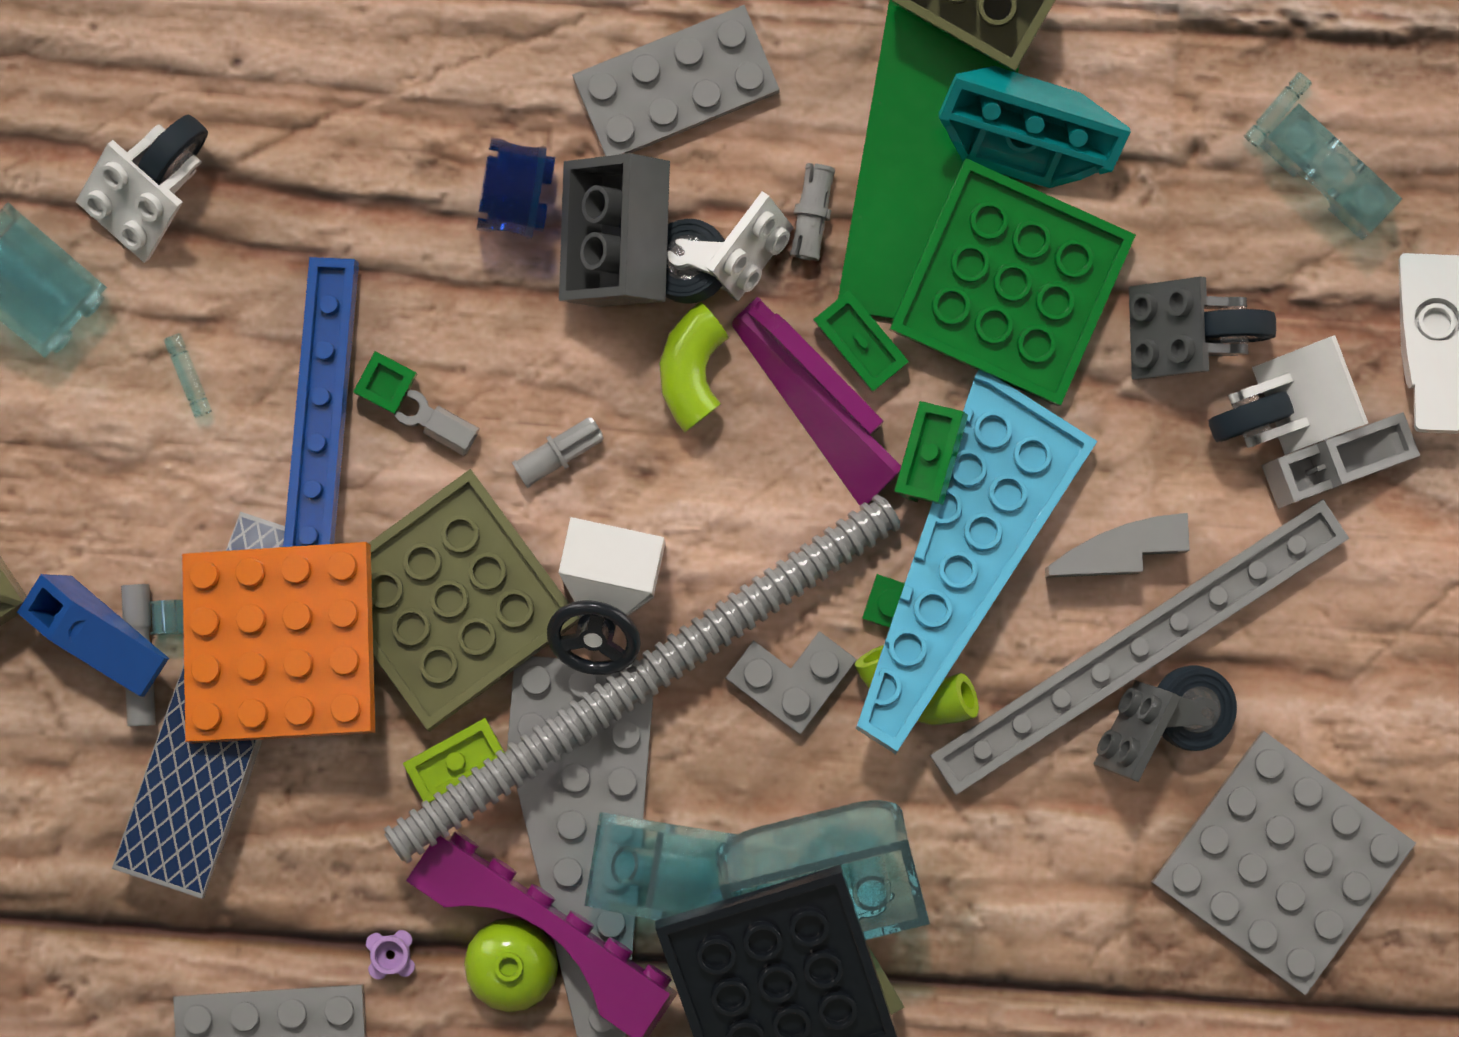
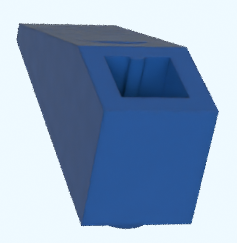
[17,574,169,697]

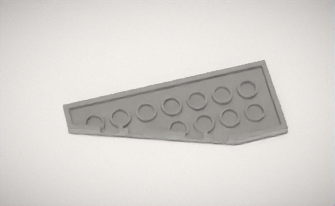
[507,656,653,1037]

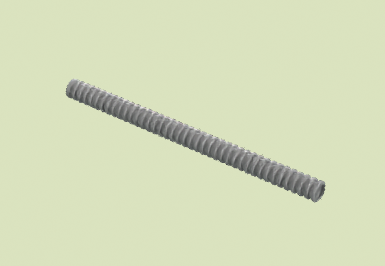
[384,494,900,863]

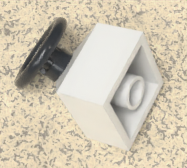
[547,517,665,675]

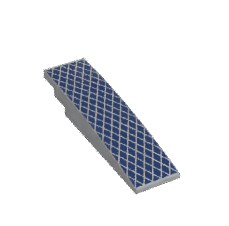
[112,512,285,899]

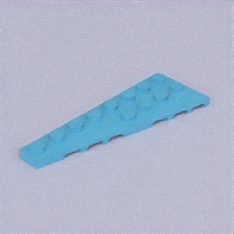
[856,370,1097,754]

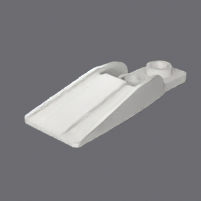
[1399,253,1459,434]

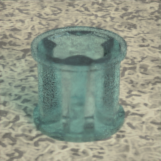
[149,600,184,635]

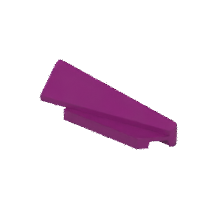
[732,297,901,505]

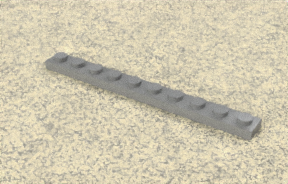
[929,499,1349,795]

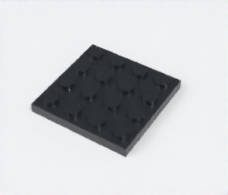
[655,864,897,1037]

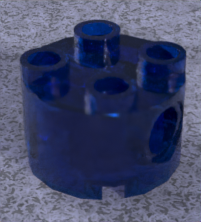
[476,137,555,239]

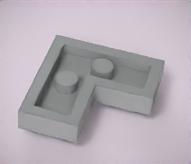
[726,631,857,734]

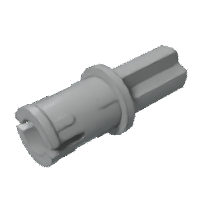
[512,418,604,488]

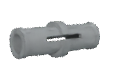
[790,163,835,261]

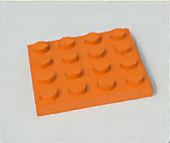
[182,542,375,744]

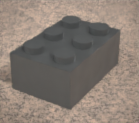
[559,153,670,307]

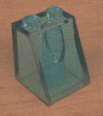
[0,202,107,358]
[584,812,745,920]

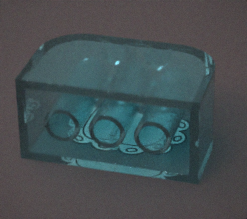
[717,800,930,940]

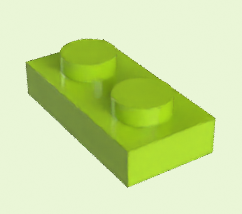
[402,718,505,803]

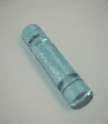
[1244,72,1312,148]
[163,333,212,418]

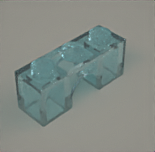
[1260,104,1402,240]

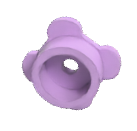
[366,930,415,979]

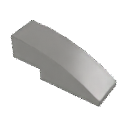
[1261,412,1420,509]
[1045,513,1190,578]

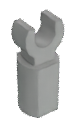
[394,390,480,456]

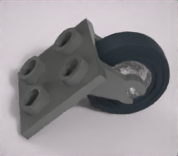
[1129,277,1277,380]
[1093,665,1237,782]

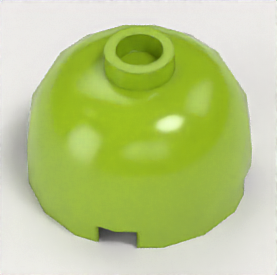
[464,917,559,1012]

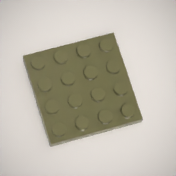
[369,469,579,732]

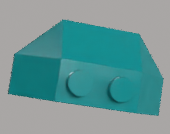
[938,66,1131,188]

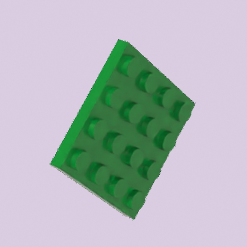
[889,158,1136,406]

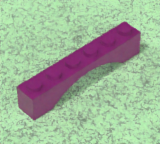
[406,831,678,1037]

